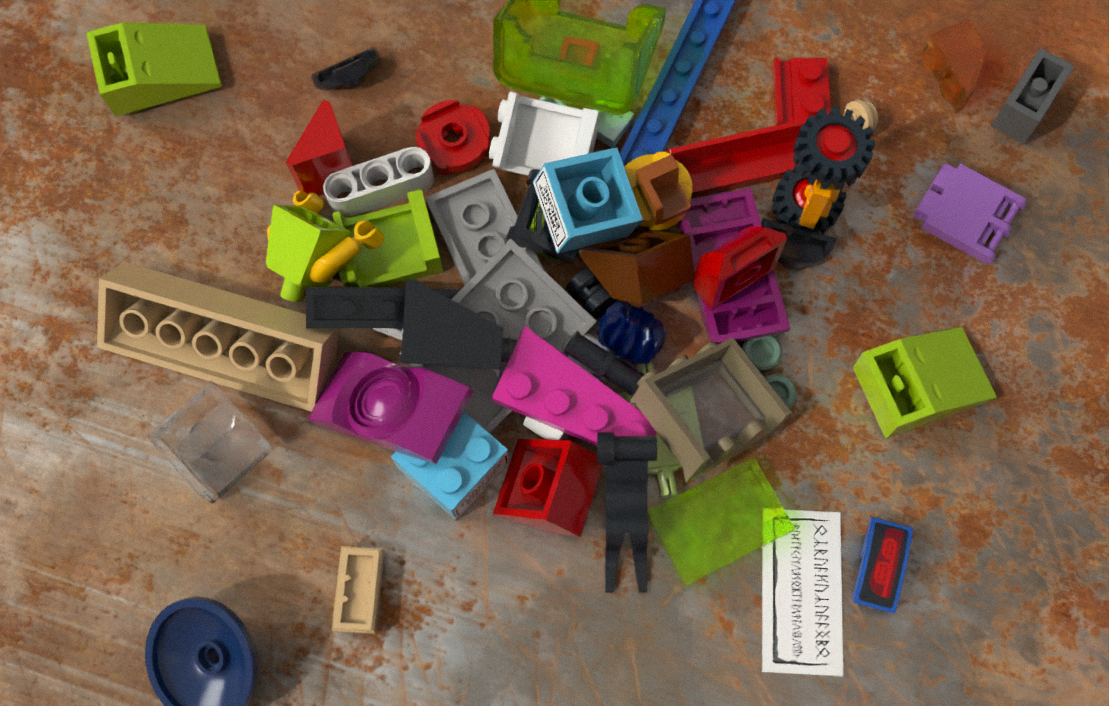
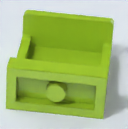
[332,189,444,287]

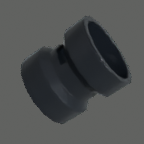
[566,267,618,319]

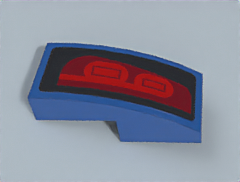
[851,516,913,614]

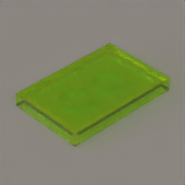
[648,457,795,587]

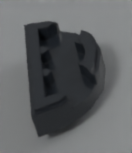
[310,46,381,89]
[761,218,837,269]

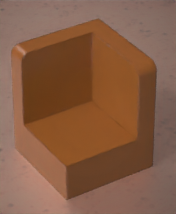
[636,154,691,226]

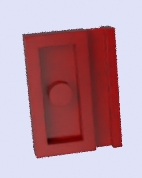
[772,58,831,125]

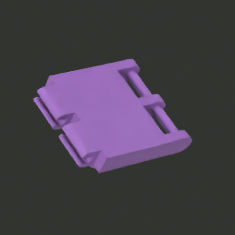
[913,163,1027,264]

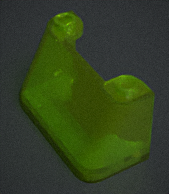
[493,0,666,115]

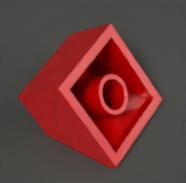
[493,438,603,537]

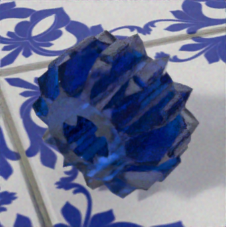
[596,302,667,365]

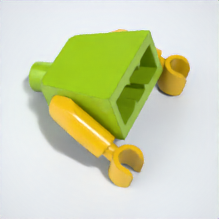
[266,190,384,302]

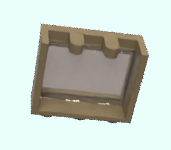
[630,337,792,483]

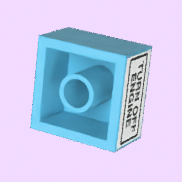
[533,147,643,254]
[391,411,510,520]

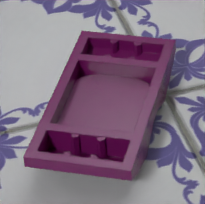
[679,188,791,344]
[307,351,473,464]

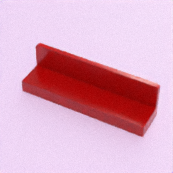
[668,118,807,199]

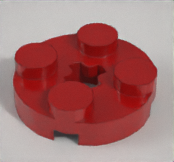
[415,100,491,175]

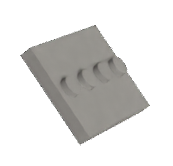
[399,238,597,434]

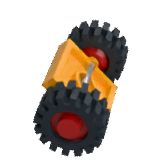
[772,107,875,234]

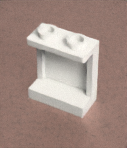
[489,91,601,176]

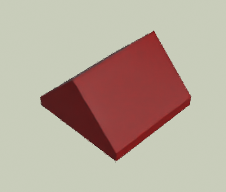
[286,99,353,196]

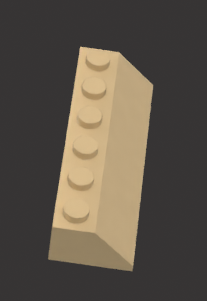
[97,261,340,412]

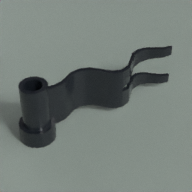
[597,431,657,593]

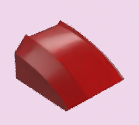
[693,226,787,311]

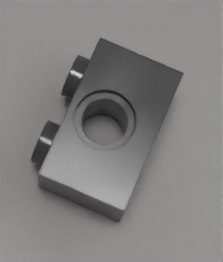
[991,48,1074,144]

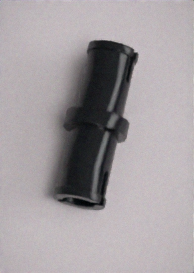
[563,331,645,396]

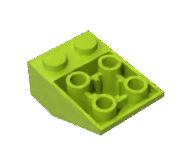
[86,22,222,117]
[852,327,997,439]

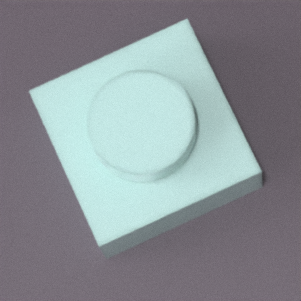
[593,96,634,148]

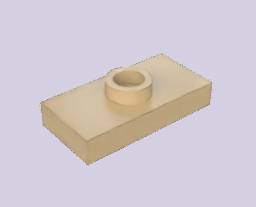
[332,546,385,635]

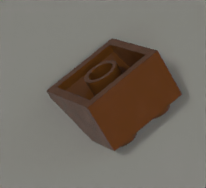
[579,228,694,307]

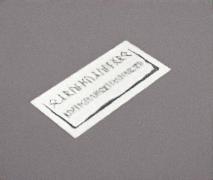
[762,508,843,676]

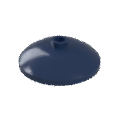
[145,597,258,706]

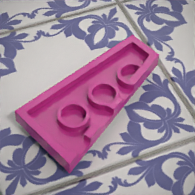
[492,325,657,446]

